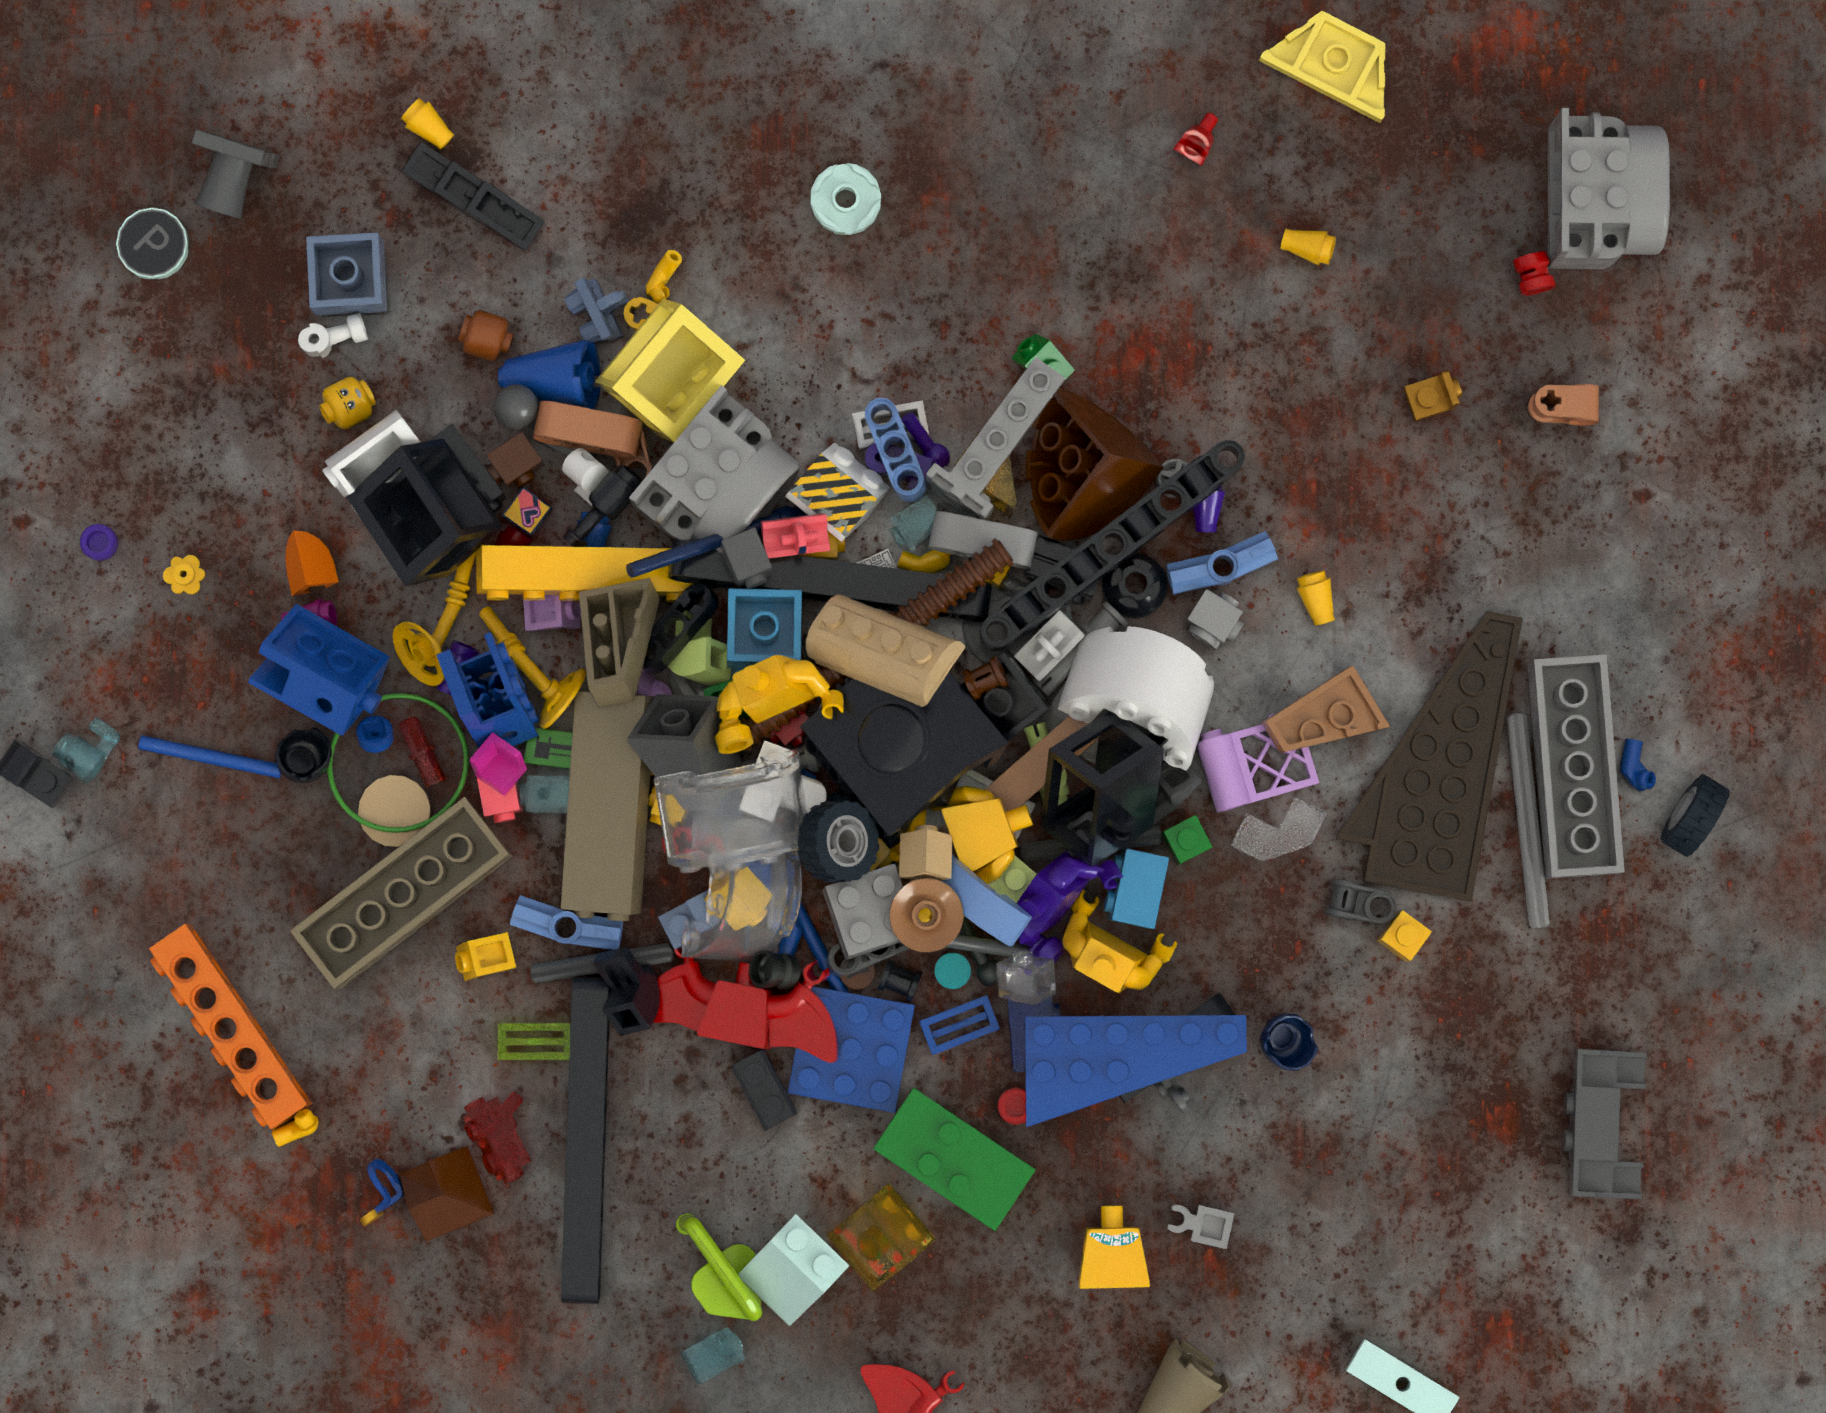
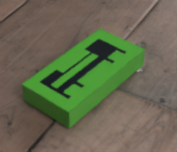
[524,728,573,769]

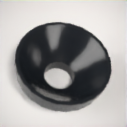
[1102,553,1167,619]

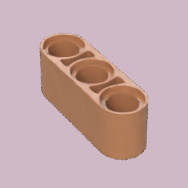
[532,401,643,459]

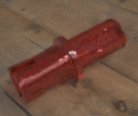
[399,716,447,788]

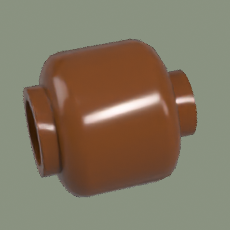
[458,310,514,361]

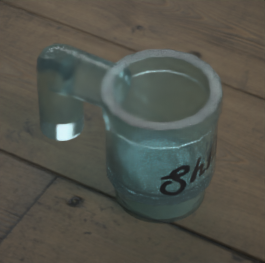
[52,717,121,784]

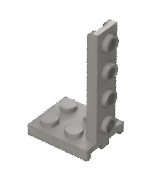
[926,357,1065,521]

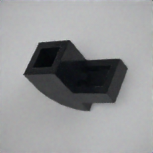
[0,739,74,808]
[593,946,660,1036]

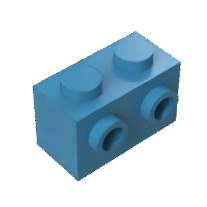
[1104,849,1169,929]

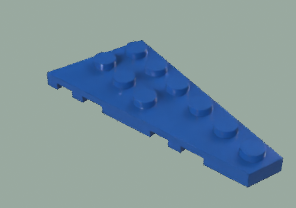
[1025,1015,1247,1127]

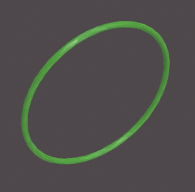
[327,693,469,833]

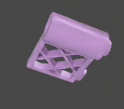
[1197,713,1319,813]

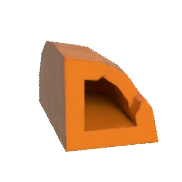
[285,530,339,596]

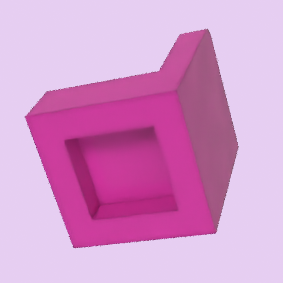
[470,732,527,796]

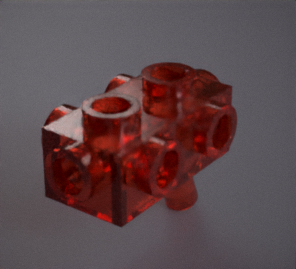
[464,1092,532,1185]

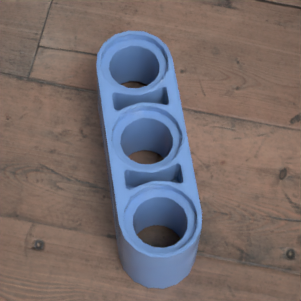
[865,398,926,503]

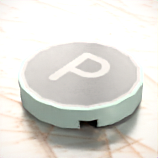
[116,208,189,279]

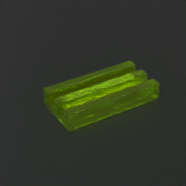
[497,1023,571,1060]

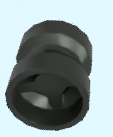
[749,951,800,990]

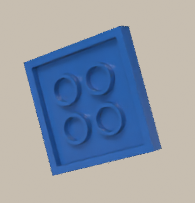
[788,986,915,1113]

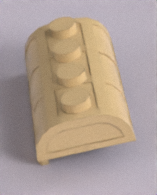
[806,594,965,707]

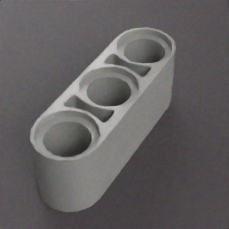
[928,511,1038,569]

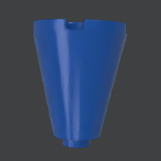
[498,340,601,410]

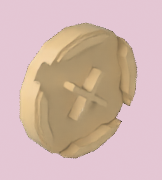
[358,775,432,847]

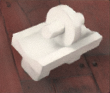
[1014,610,1086,682]

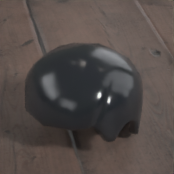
[275,727,332,783]

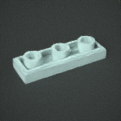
[1345,1339,1460,1413]

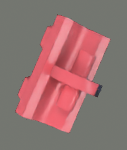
[760,513,830,559]

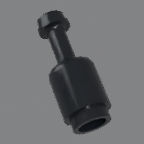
[563,463,642,547]

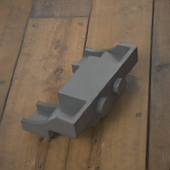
[1562,1049,1647,1199]

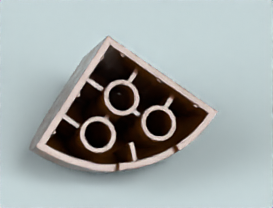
[1025,388,1164,541]

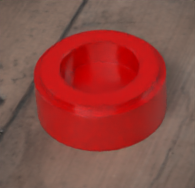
[997,1088,1026,1124]

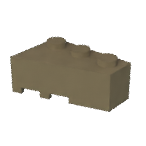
[579,578,660,707]

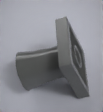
[192,129,280,219]

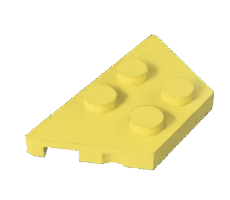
[1259,11,1385,123]

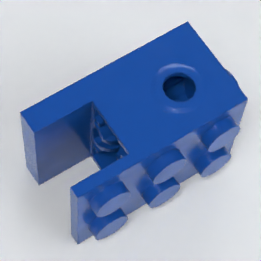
[248,604,390,736]
[436,632,540,748]

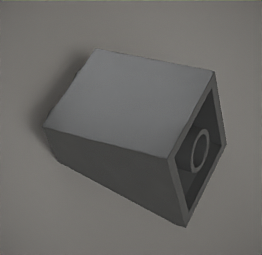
[627,694,743,812]

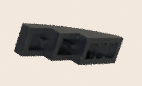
[400,141,544,251]

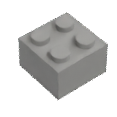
[822,863,903,960]

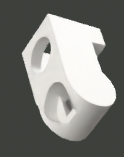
[562,448,609,506]

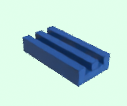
[919,995,1000,1055]

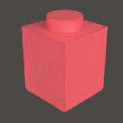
[477,778,523,823]

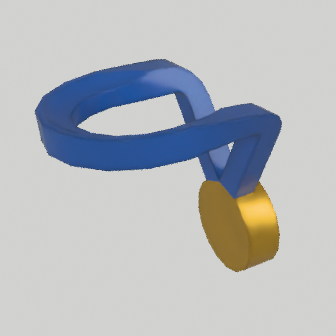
[360,1159,404,1227]

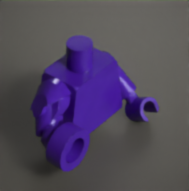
[1017,851,1123,973]

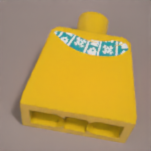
[1078,1205,1150,1289]

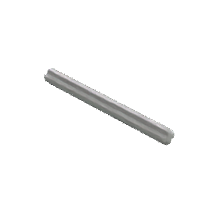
[1506,713,1550,928]

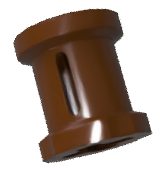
[962,656,1009,701]

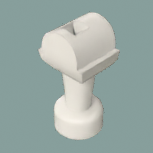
[298,313,368,358]

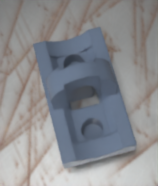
[564,278,628,344]

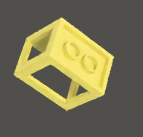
[595,299,745,443]

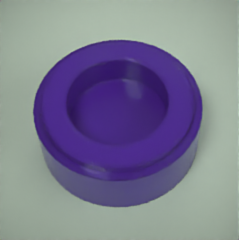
[80,524,118,561]

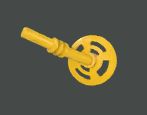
[392,551,476,686]
[479,606,587,729]

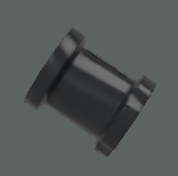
[878,959,923,1002]

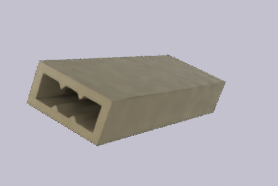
[561,691,655,921]

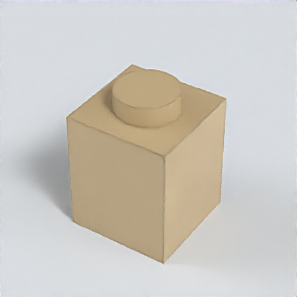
[899,825,952,881]

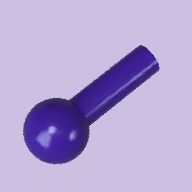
[901,412,950,468]

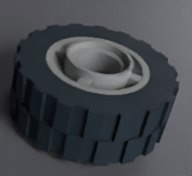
[1660,774,1730,857]
[797,800,880,882]

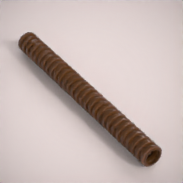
[740,538,1014,752]

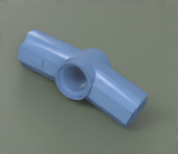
[1166,531,1278,595]
[510,895,623,950]

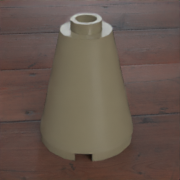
[1137,1339,1232,1413]

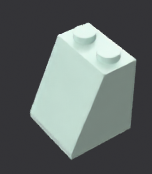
[738,1214,849,1326]

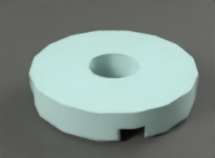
[810,163,881,235]

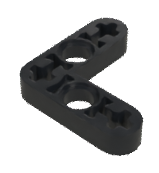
[642,583,719,674]

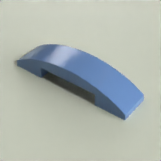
[942,849,1032,946]

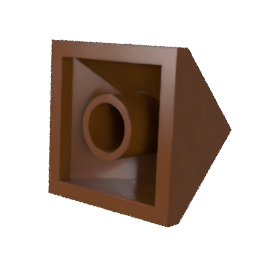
[400,1146,495,1241]

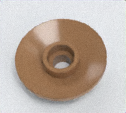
[889,878,963,952]

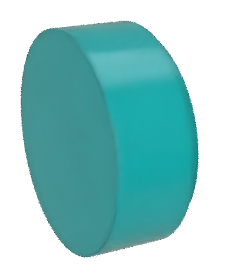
[934,953,971,989]

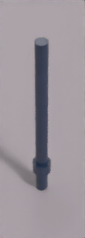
[626,505,808,578]

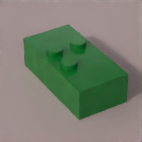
[873,1087,1036,1231]

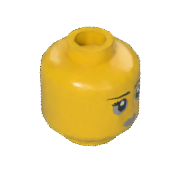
[319,376,376,429]

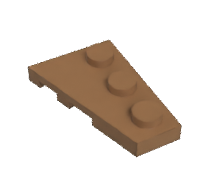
[1261,665,1390,753]

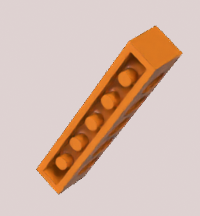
[149,924,313,1129]

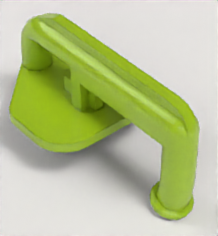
[676,1213,762,1321]

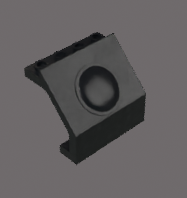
[800,672,1008,849]

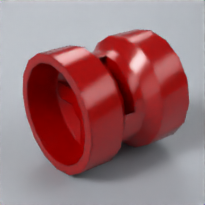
[1513,251,1556,296]

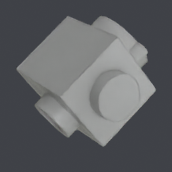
[1185,589,1244,650]

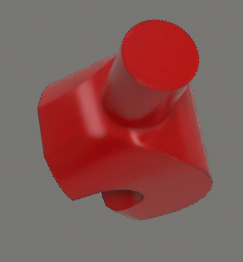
[1173,113,1218,166]

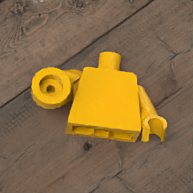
[714,655,844,754]

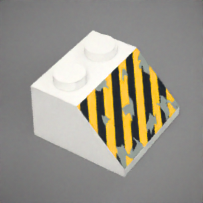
[785,442,890,542]

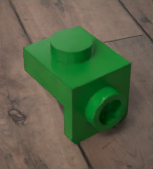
[1011,334,1075,381]

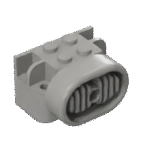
[1548,108,1670,269]
[629,385,800,553]

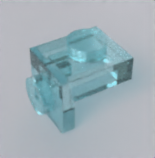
[680,1327,745,1385]

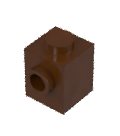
[486,431,545,489]

